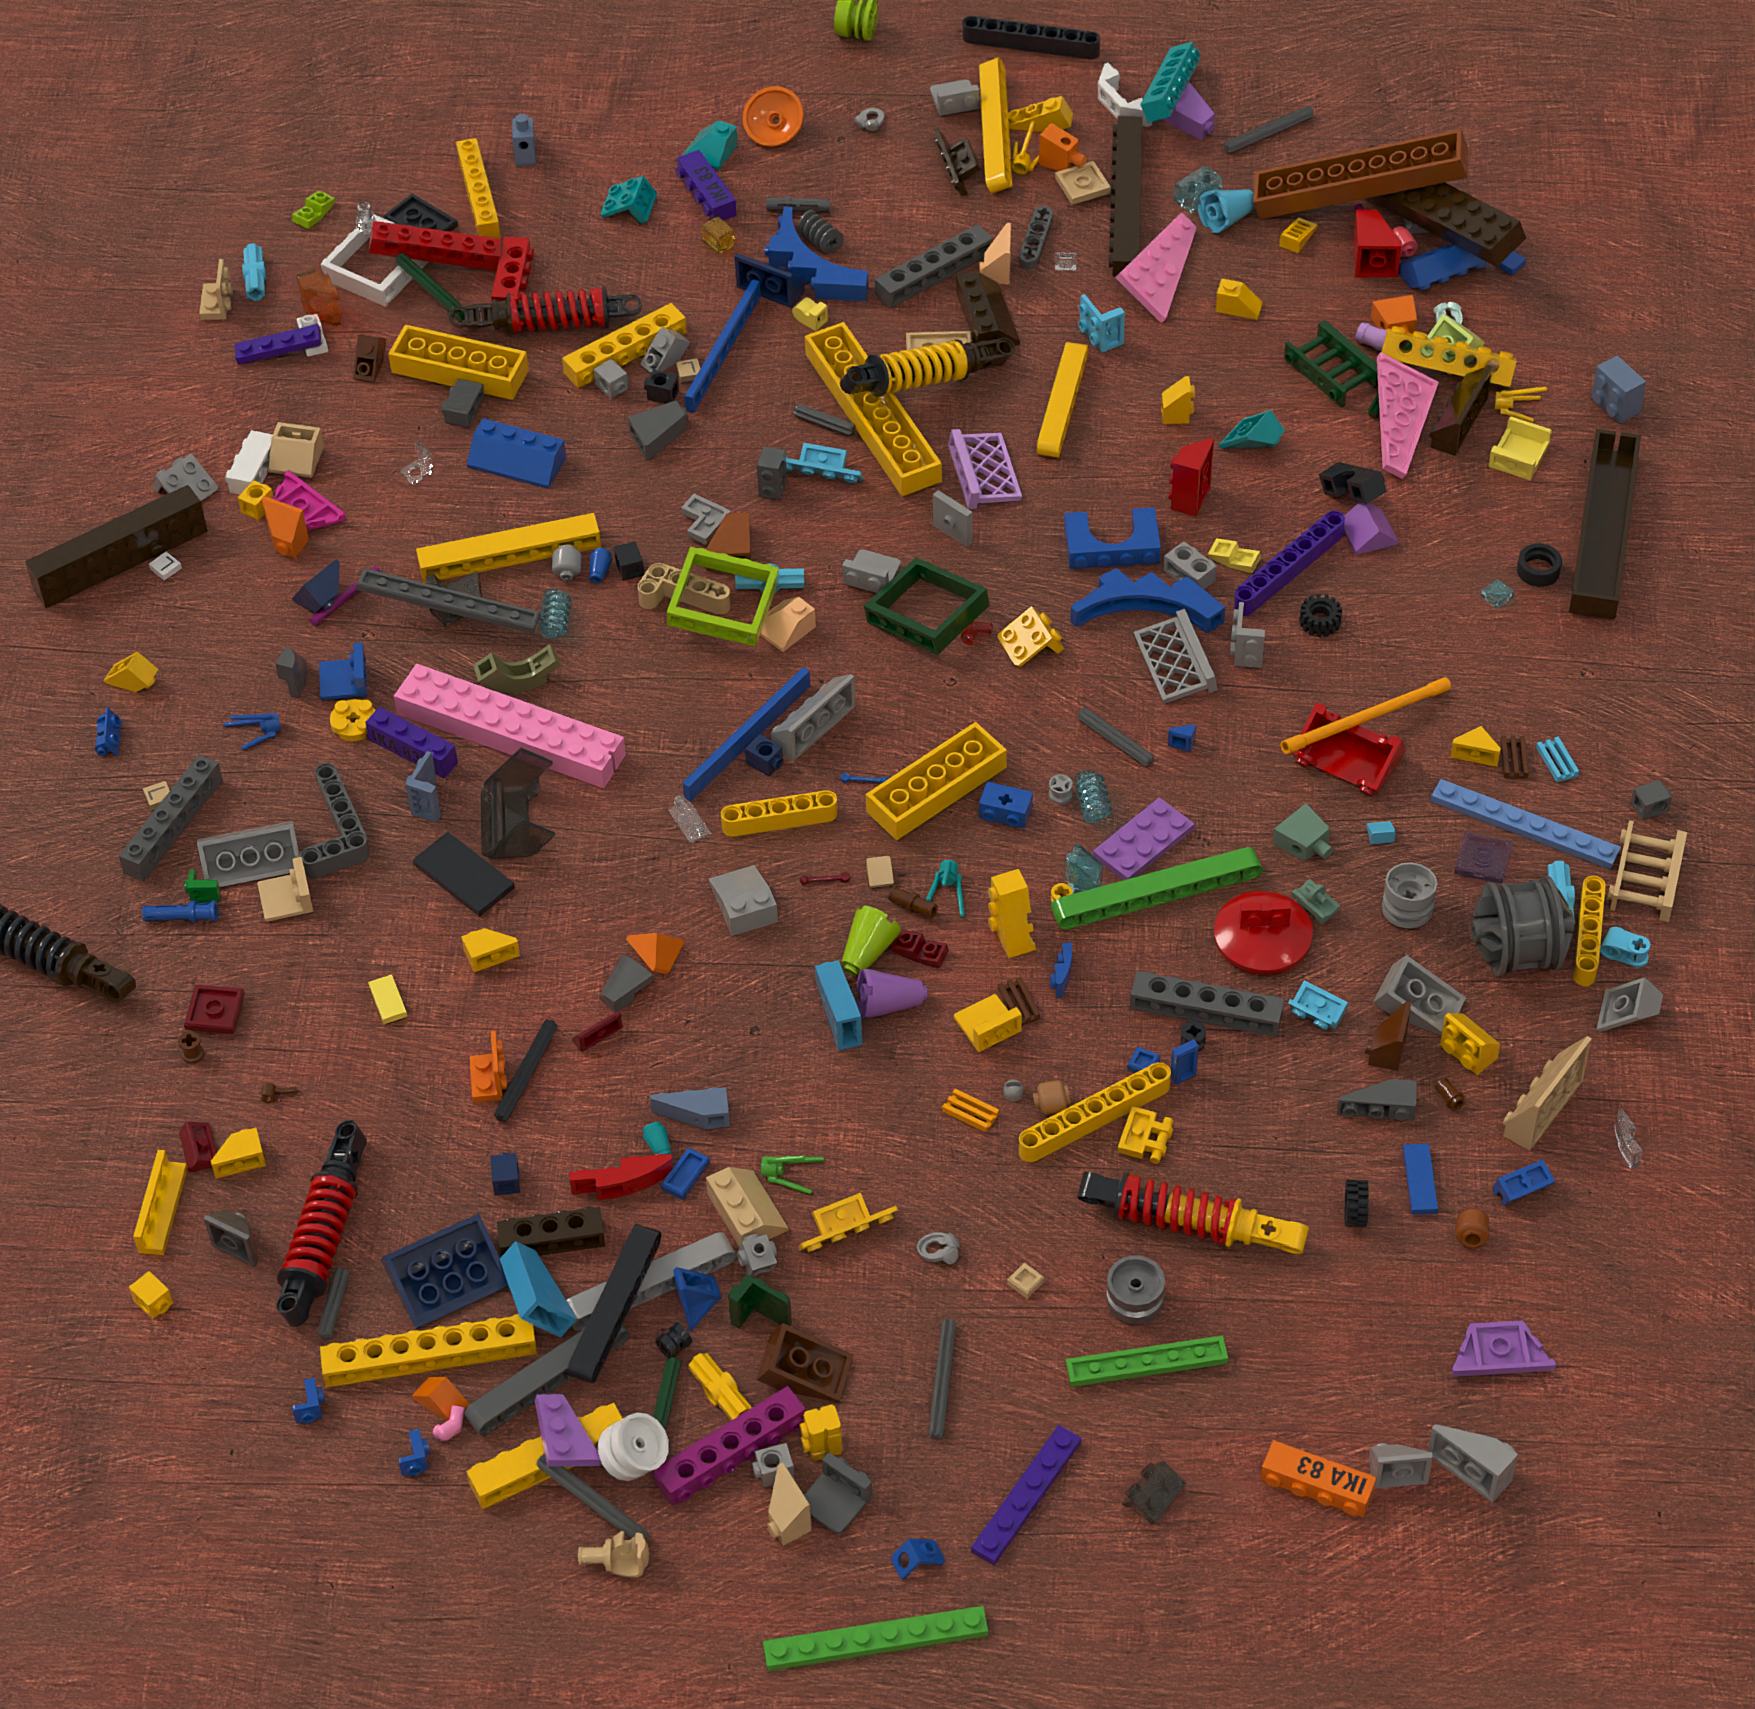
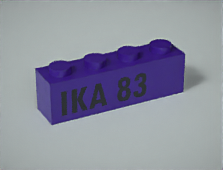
[675,150,737,224]
[365,707,458,779]

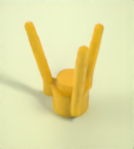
[1011,121,1039,175]
[1495,387,1547,422]

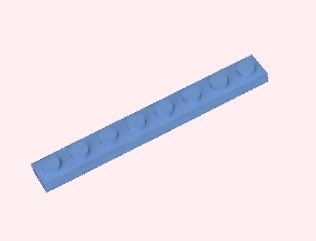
[1431,779,1621,870]

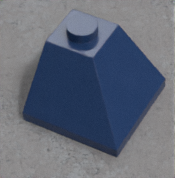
[292,559,340,613]

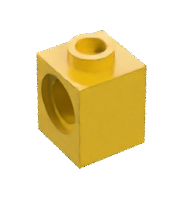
[238,480,273,521]
[129,1271,173,1319]

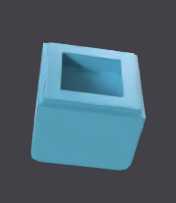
[1366,821,1396,844]

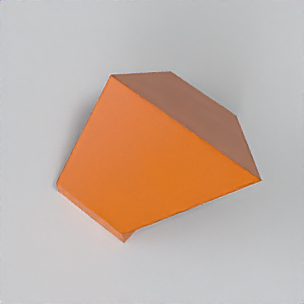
[626,933,685,975]

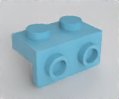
[1288,980,1349,1030]

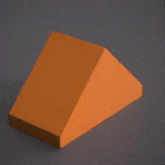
[412,1377,470,1421]

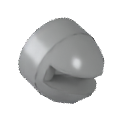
[1003,1079,1024,1102]

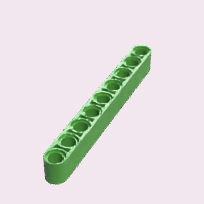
[1050,847,1263,930]

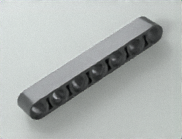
[464,1325,630,1436]

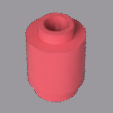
[1392,226,1418,258]

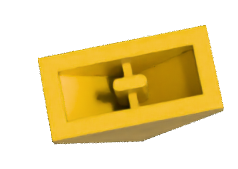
[1450,726,1501,767]

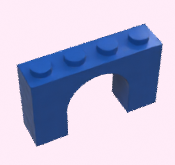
[1064,507,1161,569]

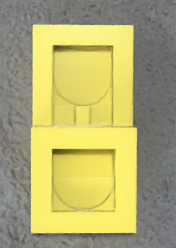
[1208,538,1261,573]

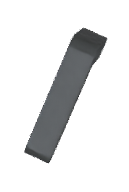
[300,763,370,879]

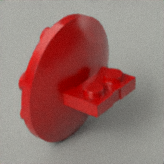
[1214,891,1313,975]

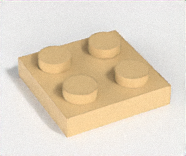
[1055,161,1111,205]

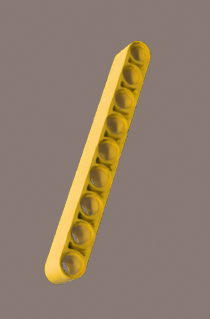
[979,57,1012,194]

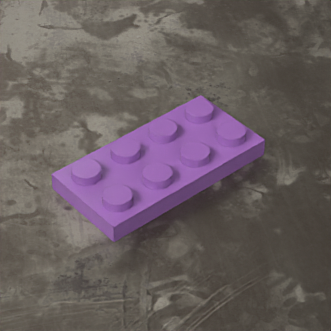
[1093,797,1194,880]

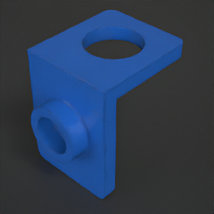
[891,1538,945,1579]

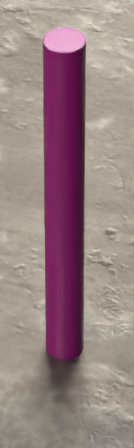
[309,566,381,626]

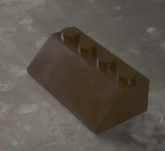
[956,271,1020,346]
[1429,366,1493,456]

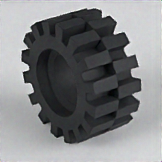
[1299,594,1342,637]
[1344,1179,1369,1227]

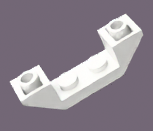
[1098,63,1152,127]

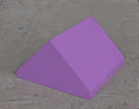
[1344,502,1399,555]

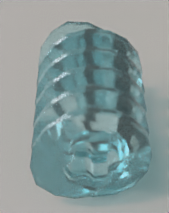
[539,589,572,639]
[1074,770,1112,823]

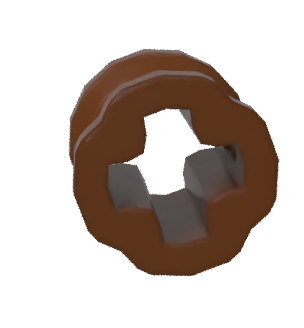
[178,1031,204,1064]

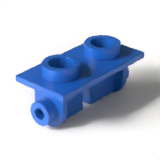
[95,707,122,756]

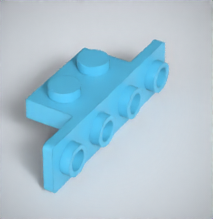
[786,443,864,483]

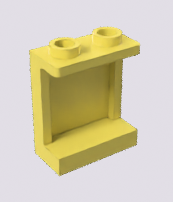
[1488,417,1552,481]

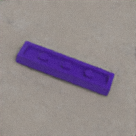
[235,324,322,364]

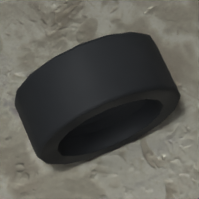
[1517,543,1562,587]

